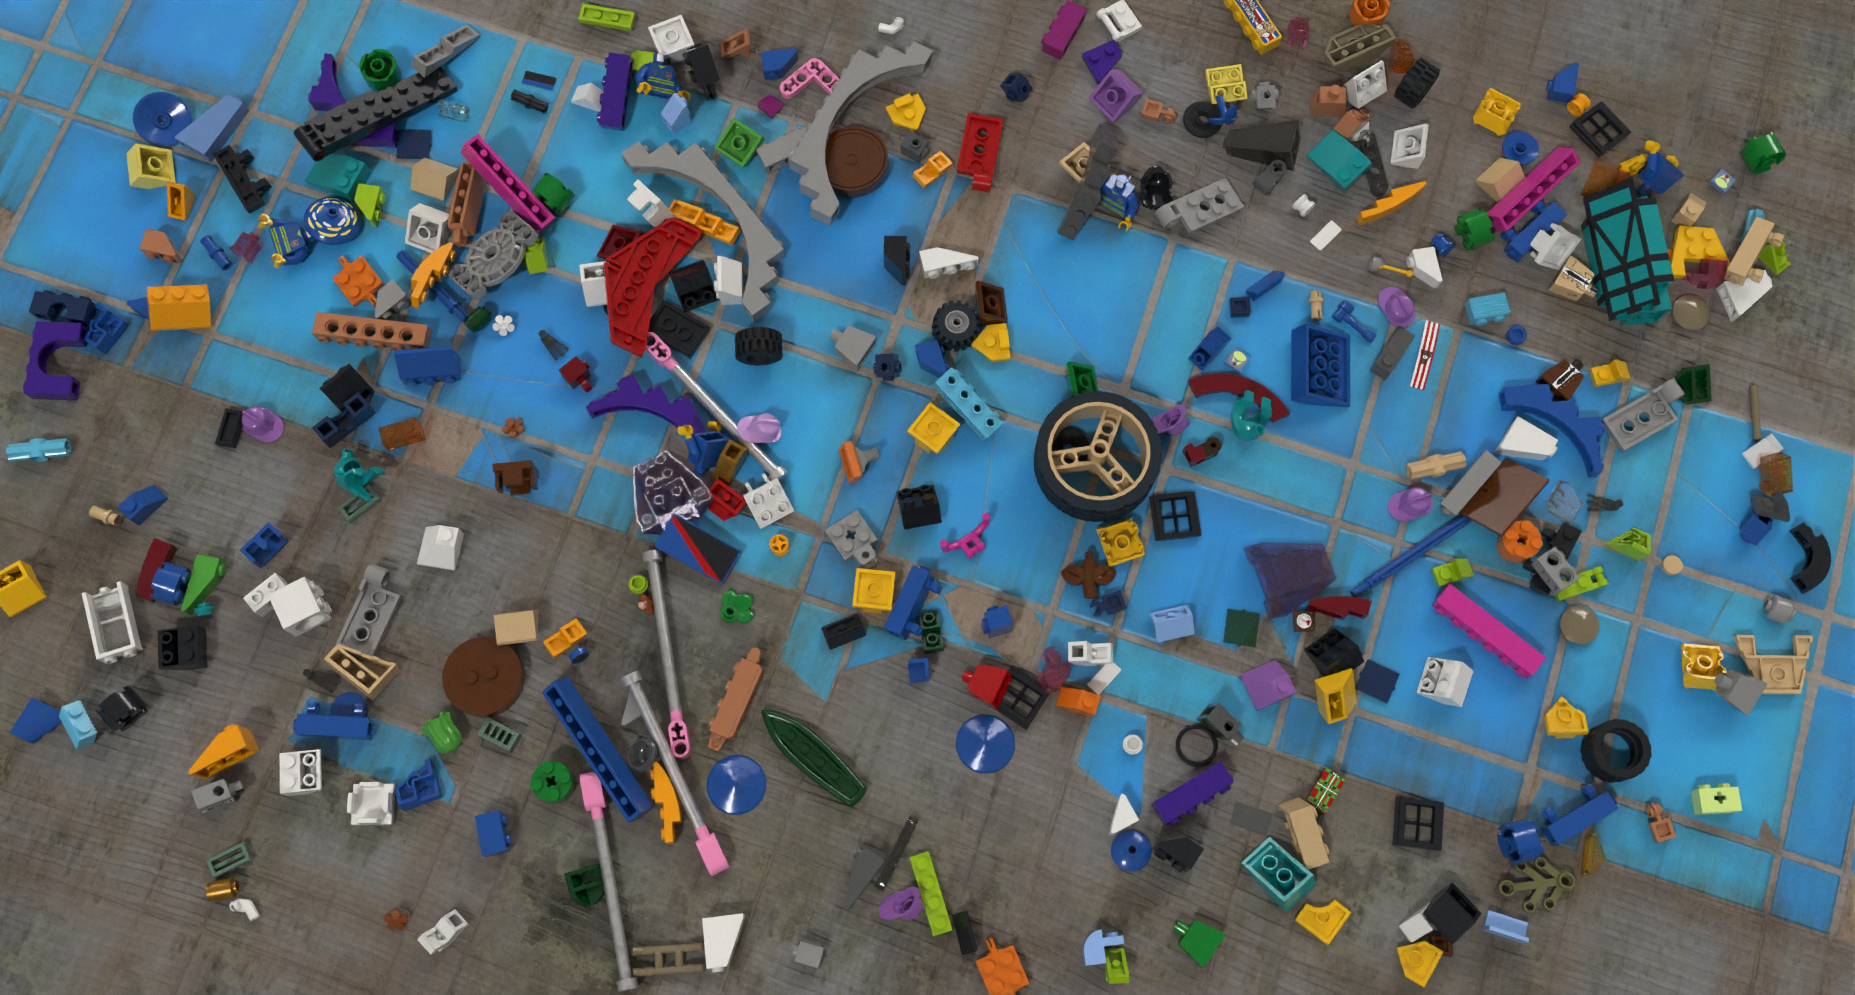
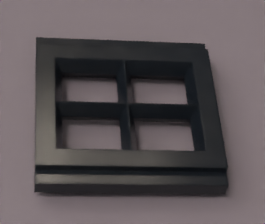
[1569,101,1631,158]
[1149,491,1201,541]
[991,665,1052,730]
[1392,796,1444,851]

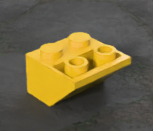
[0,560,47,617]
[1314,668,1357,724]

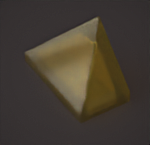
[1581,833,1607,875]

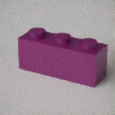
[1041,0,1087,60]

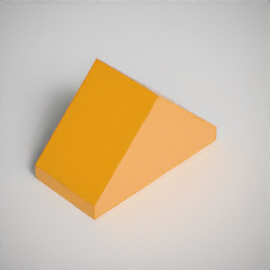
[167,181,196,221]

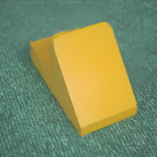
[1589,359,1631,388]

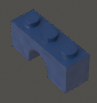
[29,290,96,327]
[312,392,376,448]

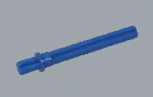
[396,250,469,322]

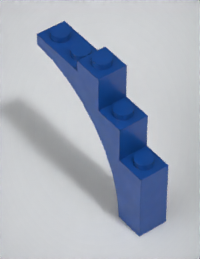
[1499,384,1605,478]

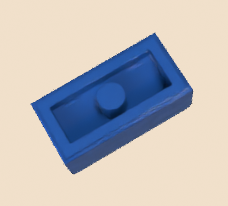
[1245,271,1285,301]

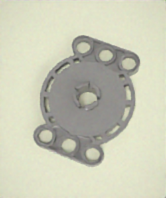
[449,211,538,299]

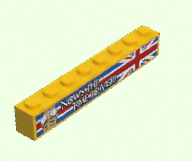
[1224,0,1282,55]

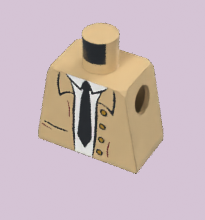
[1549,256,1599,301]

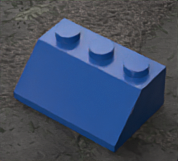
[394,346,461,386]

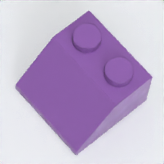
[1089,69,1144,122]

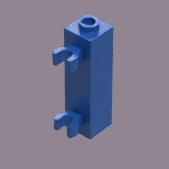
[1500,200,1567,263]
[884,565,943,640]
[293,701,374,740]
[1541,783,1619,846]

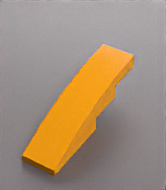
[1357,181,1426,226]
[669,199,741,246]

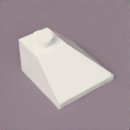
[417,525,464,571]

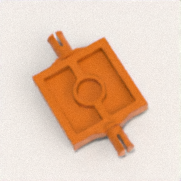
[332,255,385,307]
[976,938,1030,995]

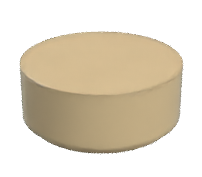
[1661,555,1683,576]

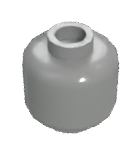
[1763,595,1796,624]

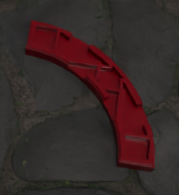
[1187,373,1290,423]

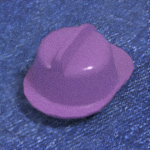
[1378,287,1415,327]
[1151,405,1190,436]
[242,406,284,443]
[1388,487,1433,522]
[878,886,925,921]

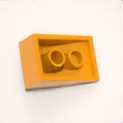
[188,724,260,780]

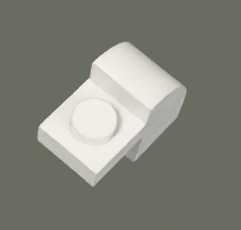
[1068,641,1113,666]
[417,910,468,955]

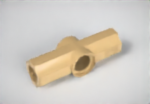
[1405,451,1466,481]

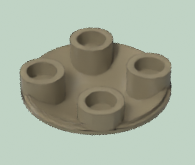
[1671,295,1710,332]
[1560,606,1599,645]

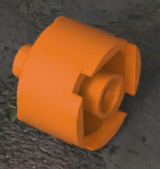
[1349,0,1390,26]
[1496,520,1543,564]

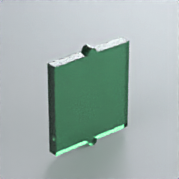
[1223,609,1260,648]

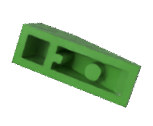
[181,554,227,615]

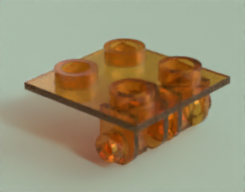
[1580,161,1631,197]

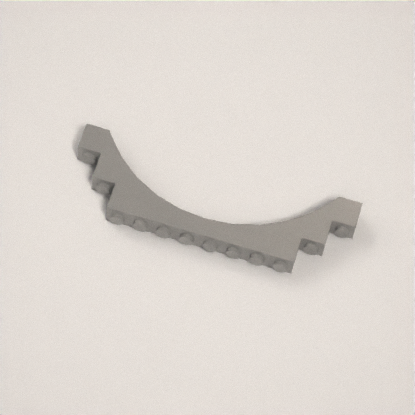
[788,42,933,226]
[621,141,785,322]

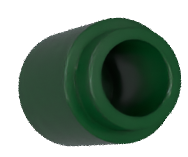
[464,306,492,333]

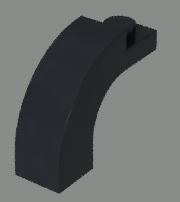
[1790,522,1831,594]

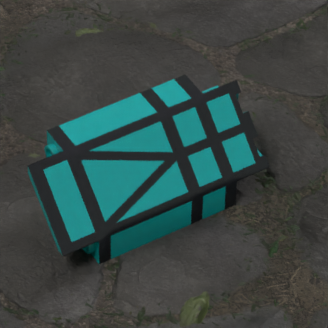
[1581,178,1674,326]

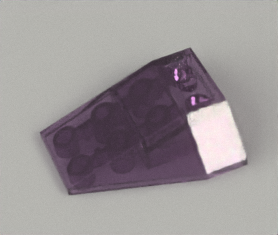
[632,451,713,535]
[1243,542,1336,620]

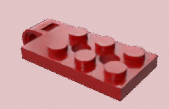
[957,113,1003,193]

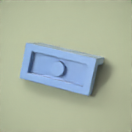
[1150,605,1194,642]
[1482,910,1529,943]

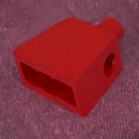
[962,665,1013,710]

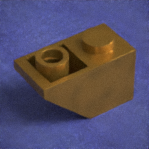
[712,439,748,486]

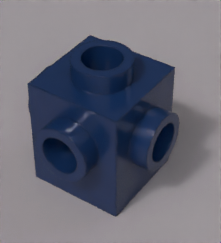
[1000,73,1033,102]
[873,353,902,381]

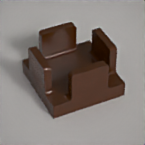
[492,460,539,495]

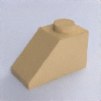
[1671,192,1706,226]

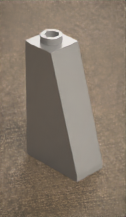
[1439,450,1502,517]

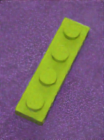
[909,851,953,937]

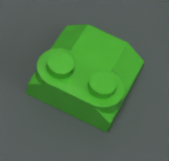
[714,118,765,168]

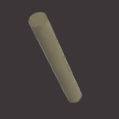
[1749,385,1762,441]

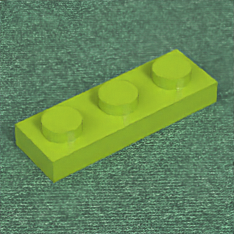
[578,3,635,32]

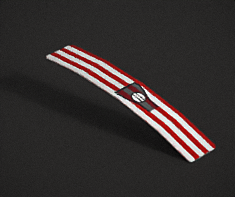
[1410,320,1440,390]

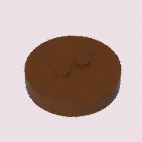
[825,126,889,198]
[442,637,525,718]

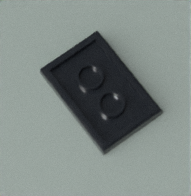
[648,300,711,359]

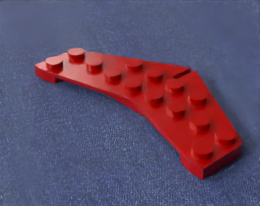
[603,218,702,358]

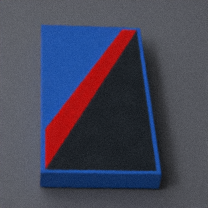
[654,513,741,585]

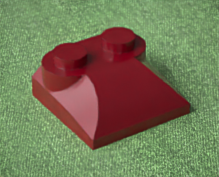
[597,225,644,259]

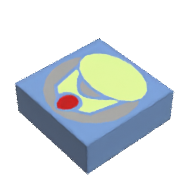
[1709,169,1736,195]
[1224,348,1250,374]

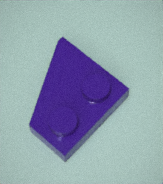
[1082,40,1122,85]

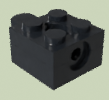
[682,41,720,101]

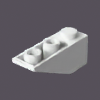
[919,247,979,279]

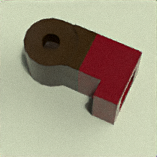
[1182,437,1222,467]

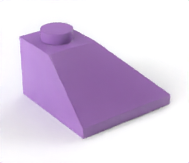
[1240,660,1296,711]

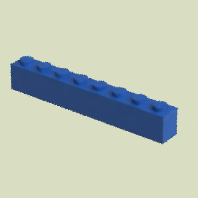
[542,677,654,823]

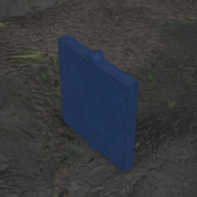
[396,130,432,159]
[1355,660,1400,704]

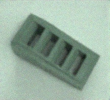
[477,717,522,753]

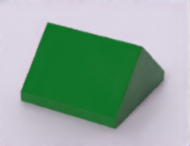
[1065,361,1098,397]

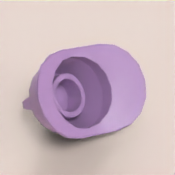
[737,413,782,443]

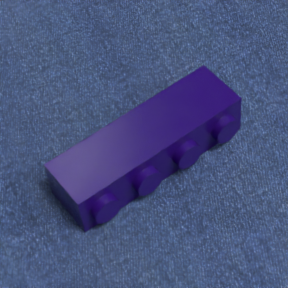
[597,52,634,131]
[1151,761,1234,825]

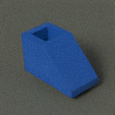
[1188,327,1232,370]
[915,339,949,378]

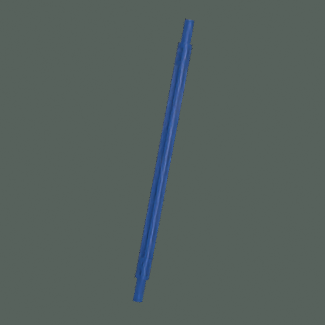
[1350,469,1538,597]

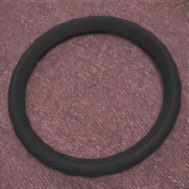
[1176,725,1217,767]

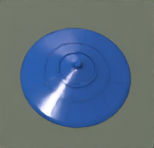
[133,92,192,147]
[956,714,1015,774]
[707,755,766,815]

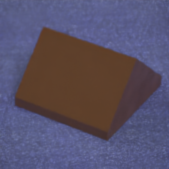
[975,281,1008,326]

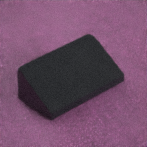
[821,614,866,650]
[953,911,978,955]

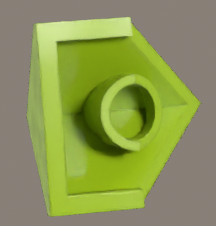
[1759,237,1791,275]
[1604,527,1651,561]

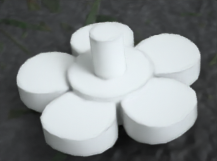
[493,315,515,336]

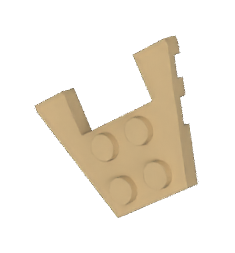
[1733,635,1813,695]

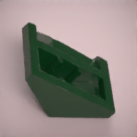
[1674,364,1711,405]
[564,863,605,907]

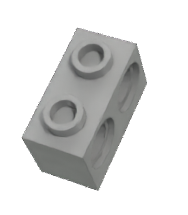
[1531,547,1580,596]

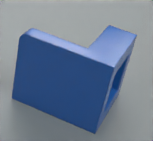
[908,658,930,683]

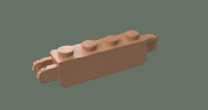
[447,161,487,247]
[708,647,764,752]

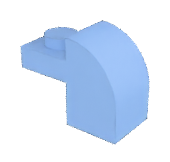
[1082,929,1124,966]

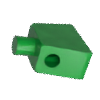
[1173,919,1226,968]

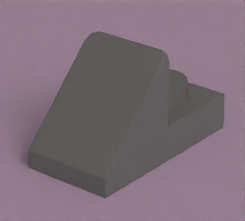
[1750,490,1790,522]

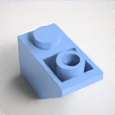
[661,93,691,134]

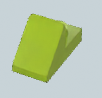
[1431,558,1474,588]
[1104,948,1129,984]

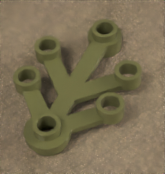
[1497,857,1575,913]

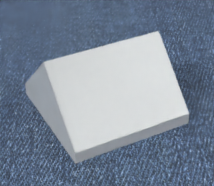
[1391,123,1429,169]

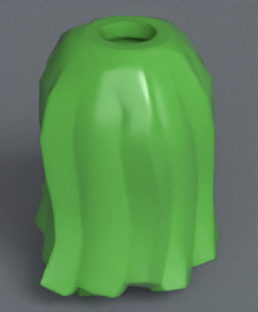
[422,712,461,754]

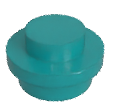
[194,602,215,616]

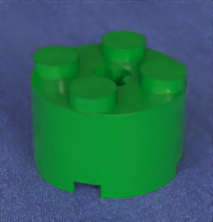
[359,49,401,92]
[1739,132,1787,174]
[531,172,575,216]
[1454,207,1495,251]
[530,761,575,804]

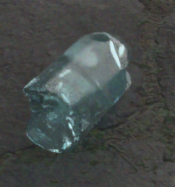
[437,99,470,122]

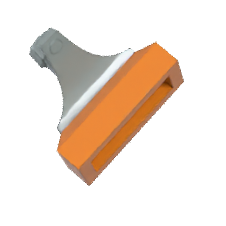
[838,441,879,484]

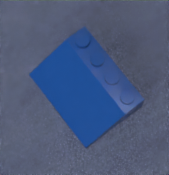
[1291,324,1350,407]

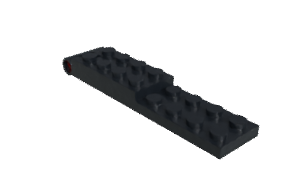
[294,67,458,162]

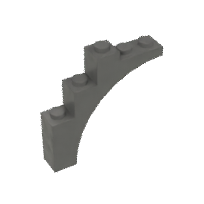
[1057,124,1117,241]

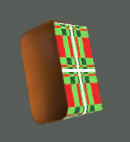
[1305,768,1346,815]

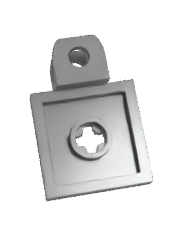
[825,510,878,569]

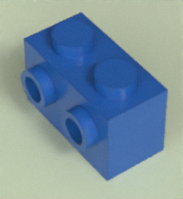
[981,606,1013,638]
[475,810,512,857]

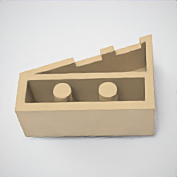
[324,644,400,700]
[1277,797,1330,870]

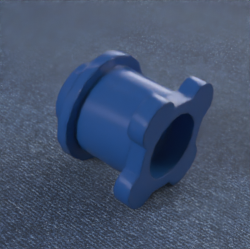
[1431,234,1456,258]

